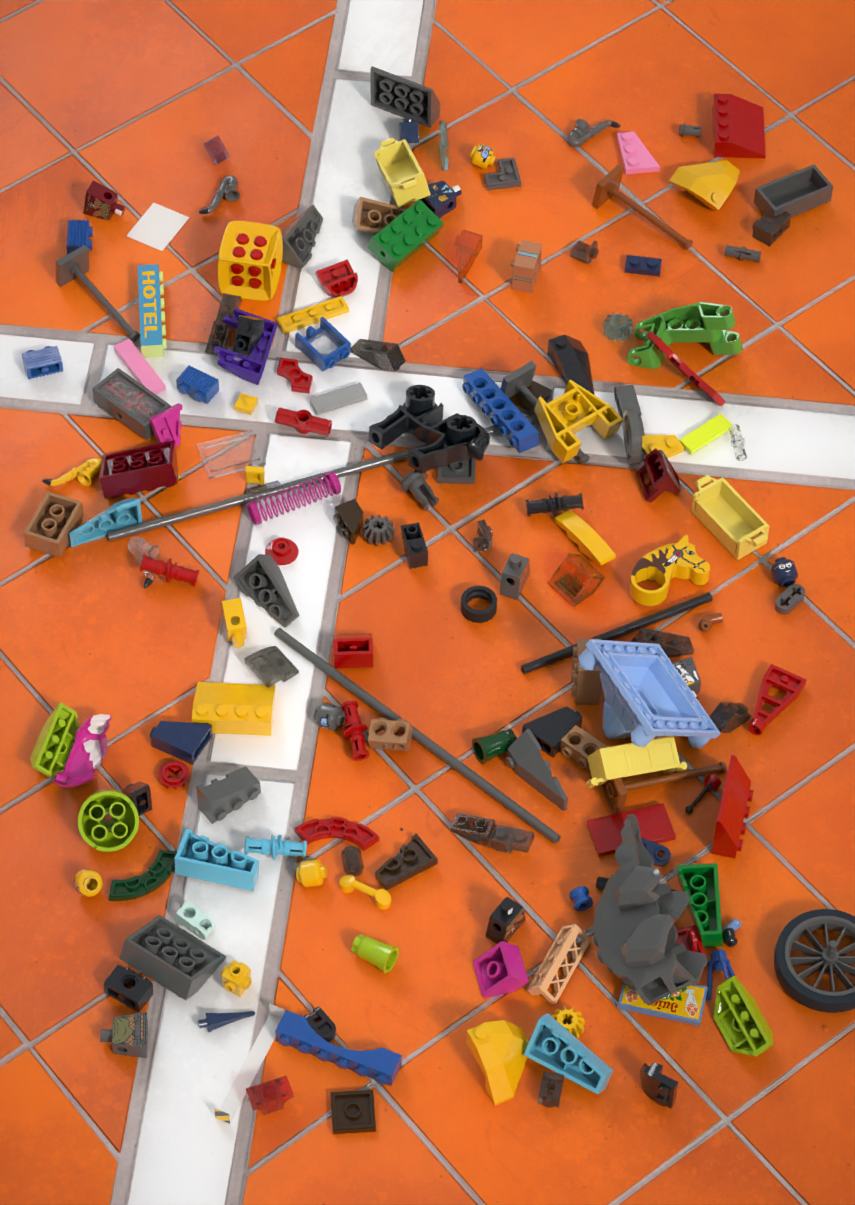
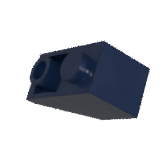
[398,119,419,143]

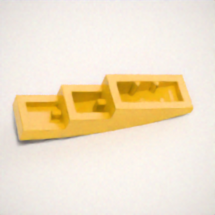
[555,510,616,566]

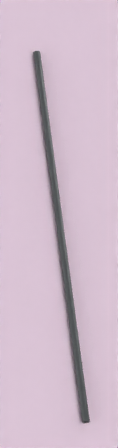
[107,397,599,541]

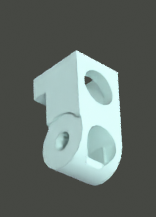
[175,900,216,940]

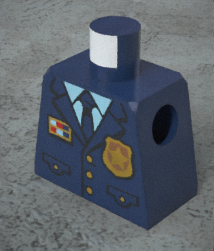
[420,181,462,218]

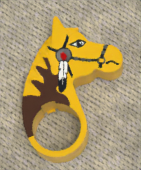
[630,535,710,606]

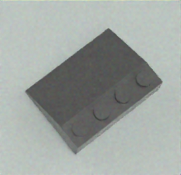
[370,66,440,128]
[119,915,226,1000]

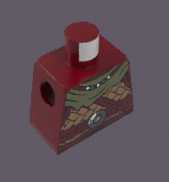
[83,180,126,221]

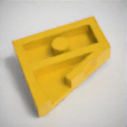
[642,435,684,458]

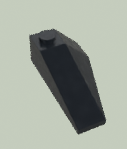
[548,335,595,395]

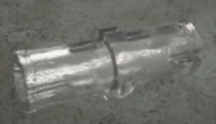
[729,424,747,461]

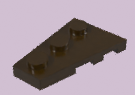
[375,833,438,891]

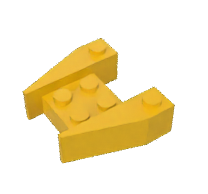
[534,380,623,463]

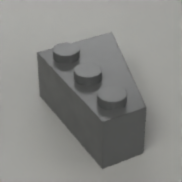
[196,766,261,824]

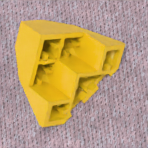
[669,160,740,211]
[466,1020,529,1106]

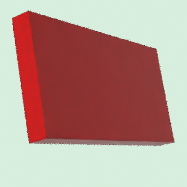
[587,803,676,857]

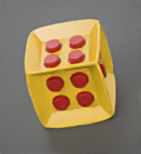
[217,221,283,301]

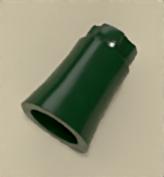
[472,729,517,764]

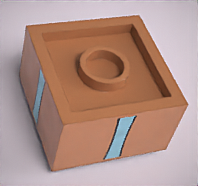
[510,240,542,293]

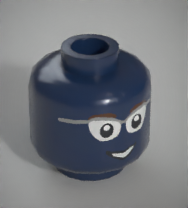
[771,557,798,587]

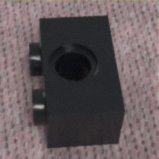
[104,965,154,1013]

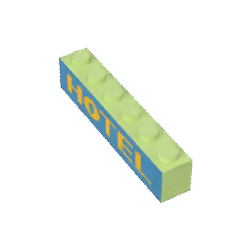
[137,264,167,358]

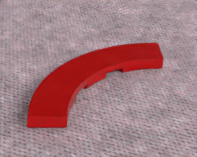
[647,332,726,407]

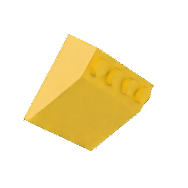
[192,682,276,736]

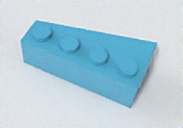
[175,828,259,891]
[524,1013,614,1094]

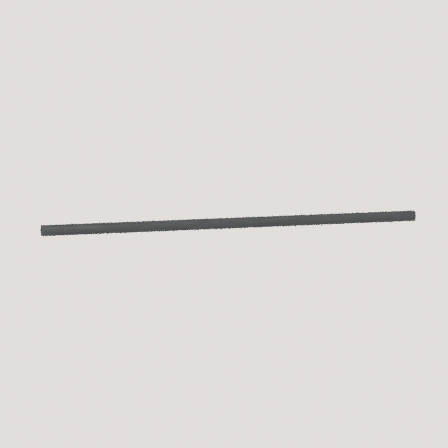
[274,627,561,844]

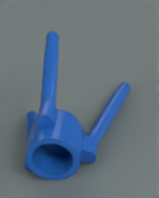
[707,950,735,1000]

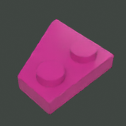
[149,403,182,446]

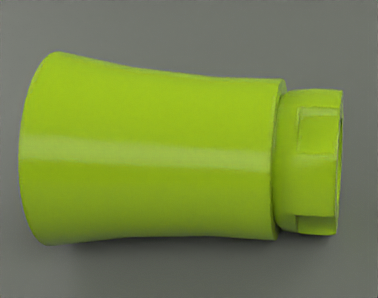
[351,934,399,974]

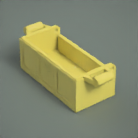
[374,137,431,208]
[691,475,770,560]
[586,736,687,788]

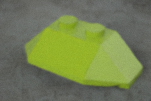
[30,702,80,777]
[713,976,773,1057]

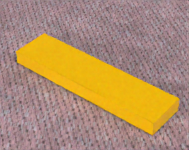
[276,296,349,334]

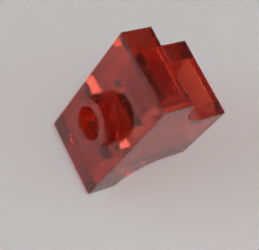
[246,1076,293,1115]

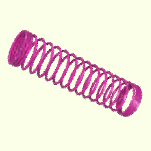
[247,471,341,525]

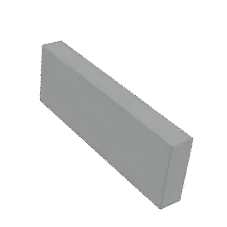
[310,382,367,415]

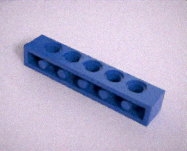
[462,368,539,453]

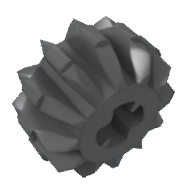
[362,514,394,546]

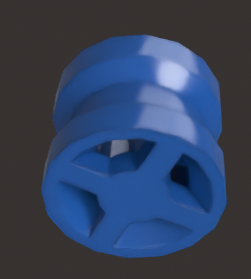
[569,886,593,911]

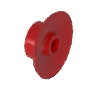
[265,537,299,565]

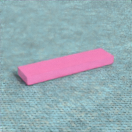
[114,338,166,394]

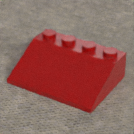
[712,94,766,159]
[711,755,754,859]

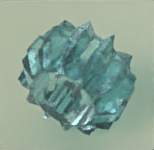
[603,312,633,342]

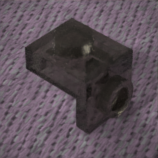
[570,241,599,264]
[473,519,493,552]

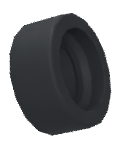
[461,586,497,623]

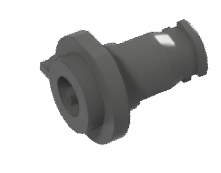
[401,470,439,511]

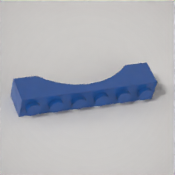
[275,1010,402,1086]

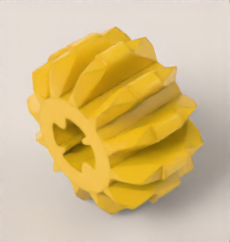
[551,1006,585,1039]

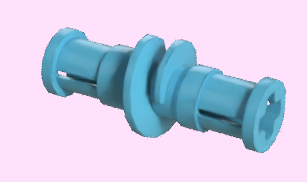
[244,834,307,860]

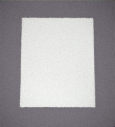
[127,203,190,251]

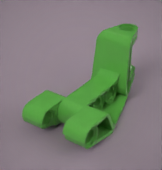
[627,302,743,369]

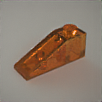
[454,229,483,283]

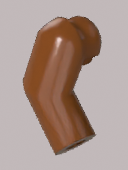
[698,613,723,632]

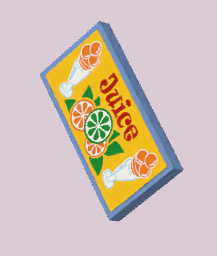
[618,982,708,1026]

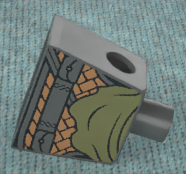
[100,1012,148,1058]

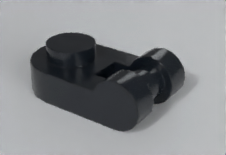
[303,1006,336,1042]

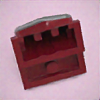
[636,448,681,503]

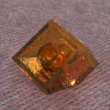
[548,553,605,607]

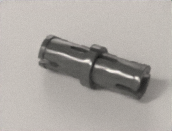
[724,245,761,262]

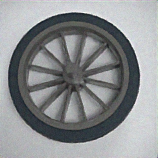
[774,909,855,1013]

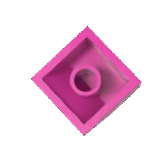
[473,941,529,998]

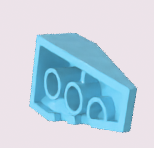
[69,497,143,547]

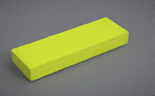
[679,413,733,455]

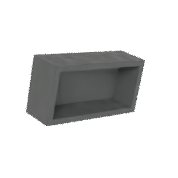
[754,164,833,225]

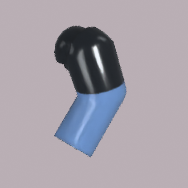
[722,918,741,947]

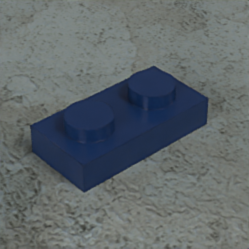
[625,255,662,277]

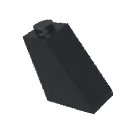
[522,706,583,758]

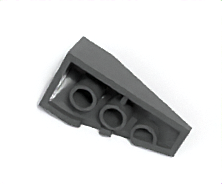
[282,204,323,268]
[233,554,299,627]
[506,729,568,811]

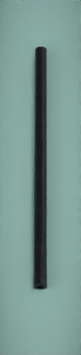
[521,592,713,674]

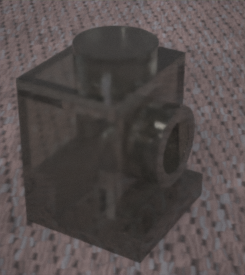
[538,1071,565,1108]

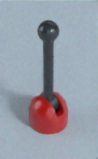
[685,773,722,814]

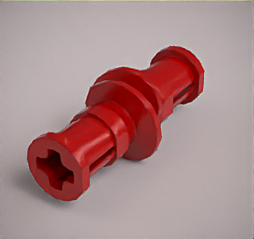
[140,555,199,587]
[341,701,369,761]

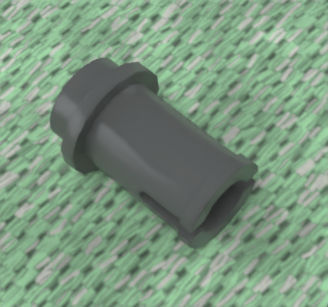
[679,123,701,137]

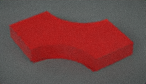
[277,358,313,394]

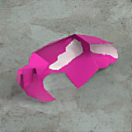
[54,714,111,787]

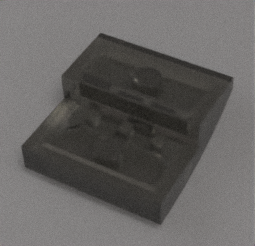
[244,646,299,688]

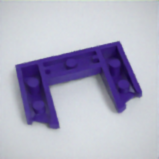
[214,308,278,385]

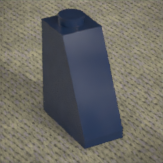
[150,721,213,765]

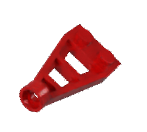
[748,664,806,735]

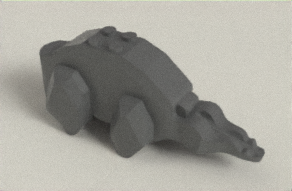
[592,813,708,1005]

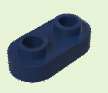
[641,838,671,867]

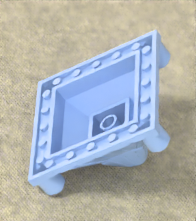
[578,639,721,748]

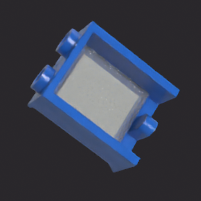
[295,317,351,372]

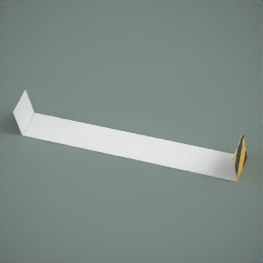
[214,1004,284,1124]

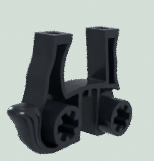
[369,385,490,474]

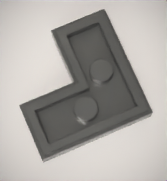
[484,158,521,191]

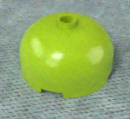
[78,790,139,852]

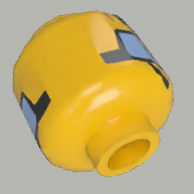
[469,144,496,169]
[73,869,103,897]

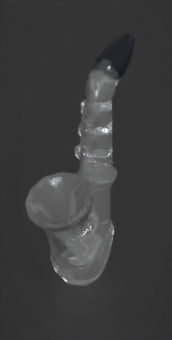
[127,536,160,588]

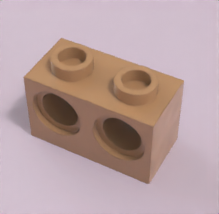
[368,718,413,751]
[560,725,607,772]

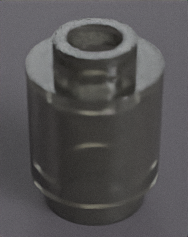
[341,845,364,877]

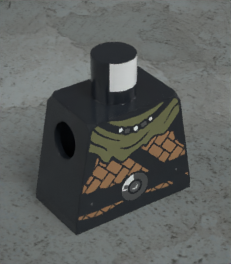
[486,897,525,944]

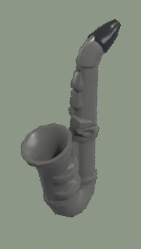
[567,119,620,147]
[199,175,240,214]

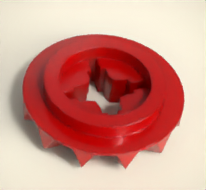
[158,760,190,789]

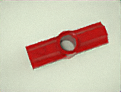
[275,408,332,436]

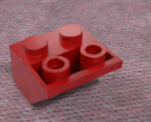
[333,633,373,669]

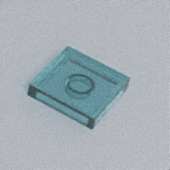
[439,121,449,170]

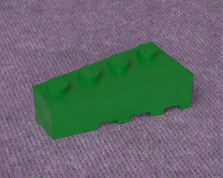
[677,863,723,948]

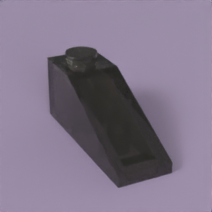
[350,339,406,372]
[630,628,694,658]

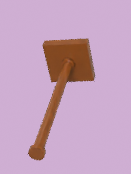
[592,164,693,250]
[600,761,727,814]

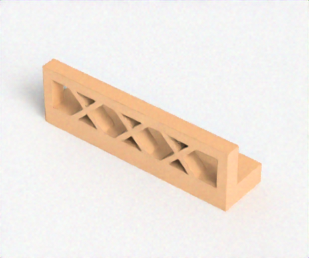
[527,924,591,1005]

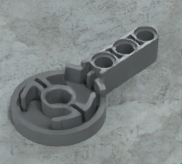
[614,385,645,465]

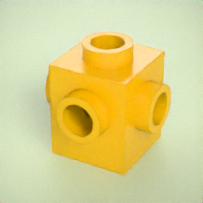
[221,960,252,997]

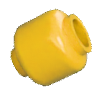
[296,860,327,887]

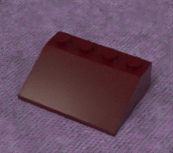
[99,440,178,498]

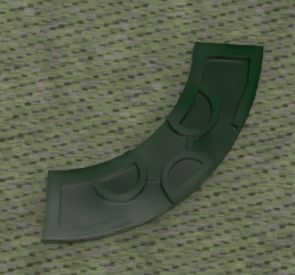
[109,850,177,901]

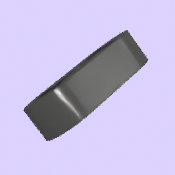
[775,584,805,615]

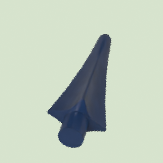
[198,1011,255,1032]

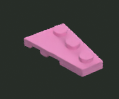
[617,131,660,174]

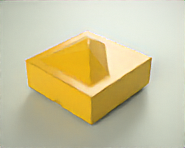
[234,393,258,415]
[245,466,265,484]

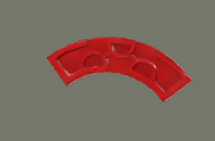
[294,817,379,851]

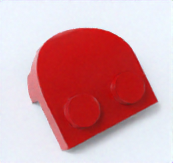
[315,259,358,297]

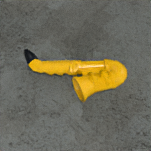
[42,458,102,486]

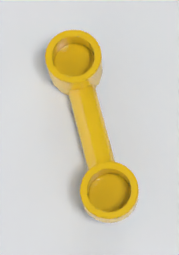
[339,874,391,909]

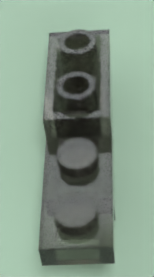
[205,293,242,356]
[450,813,535,854]

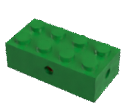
[367,199,444,272]

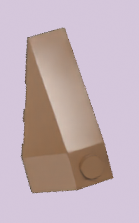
[352,197,406,233]

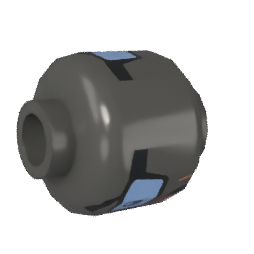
[314,703,345,731]

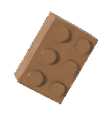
[24,491,84,557]
[571,639,601,705]

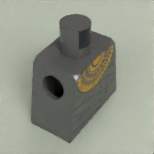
[499,553,530,600]

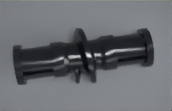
[526,492,584,517]

